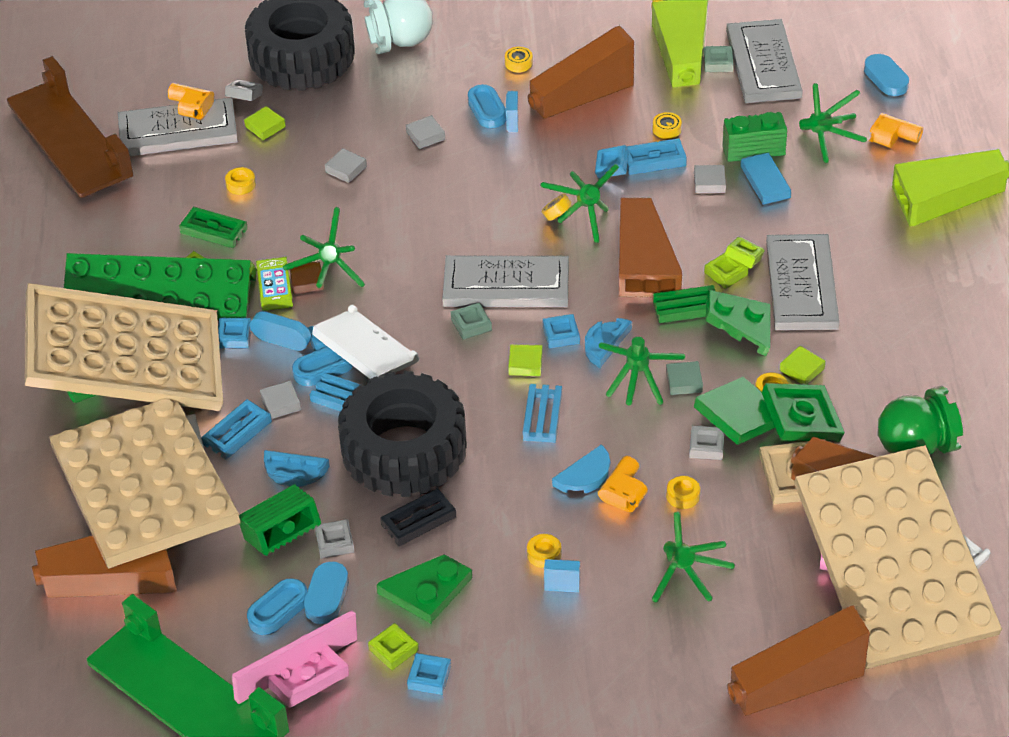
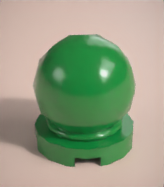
[877,386,963,455]

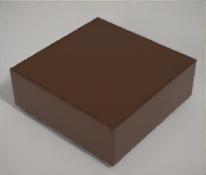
[290,261,324,294]

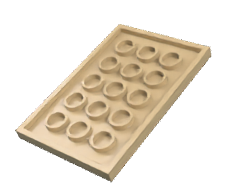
[25,283,223,411]
[49,399,240,569]
[794,445,1002,669]

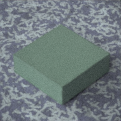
[704,46,734,72]
[451,302,492,340]
[666,361,703,395]

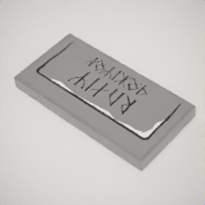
[726,19,803,103]
[118,97,238,156]
[766,234,839,330]
[442,255,569,307]

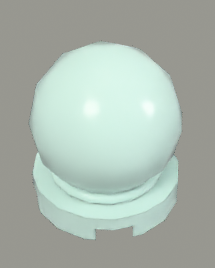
[364,0,433,54]

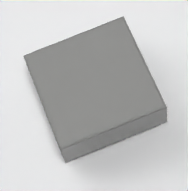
[225,79,263,101]
[406,115,445,149]
[325,148,367,183]
[694,165,726,193]
[260,381,301,419]
[689,425,725,460]
[315,519,354,559]

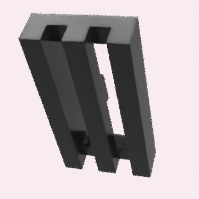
[380,488,456,547]

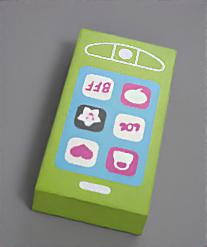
[256,257,293,311]

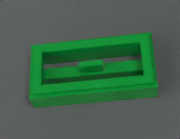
[179,207,248,249]
[653,285,715,323]

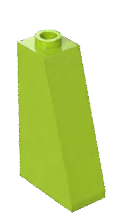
[652,0,708,88]
[892,149,1009,227]

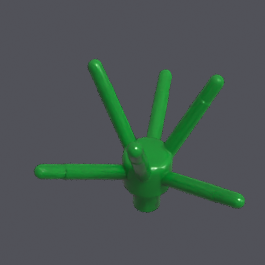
[799,83,867,163]
[540,164,619,243]
[283,207,365,288]
[599,337,686,406]
[652,511,735,602]

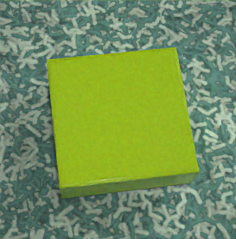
[244,106,286,141]
[724,237,765,269]
[704,253,749,289]
[508,344,543,376]
[779,346,826,385]
[368,623,419,670]

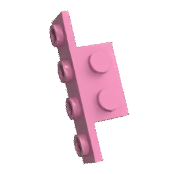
[232,610,357,708]

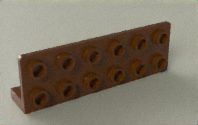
[7,56,134,198]

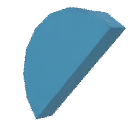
[585,318,632,368]
[552,444,611,493]
[264,450,330,487]

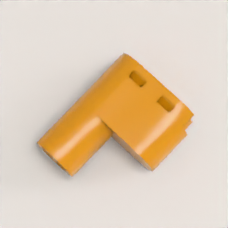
[168,83,214,120]
[868,113,924,148]
[598,456,648,513]

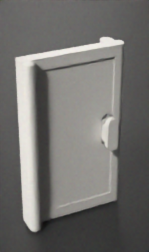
[312,305,420,379]

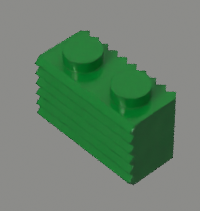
[722,112,788,162]
[239,484,321,556]

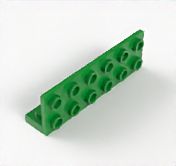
[64,253,257,321]
[87,594,289,737]

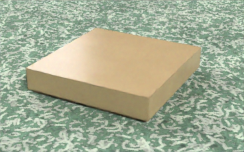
[759,439,826,505]

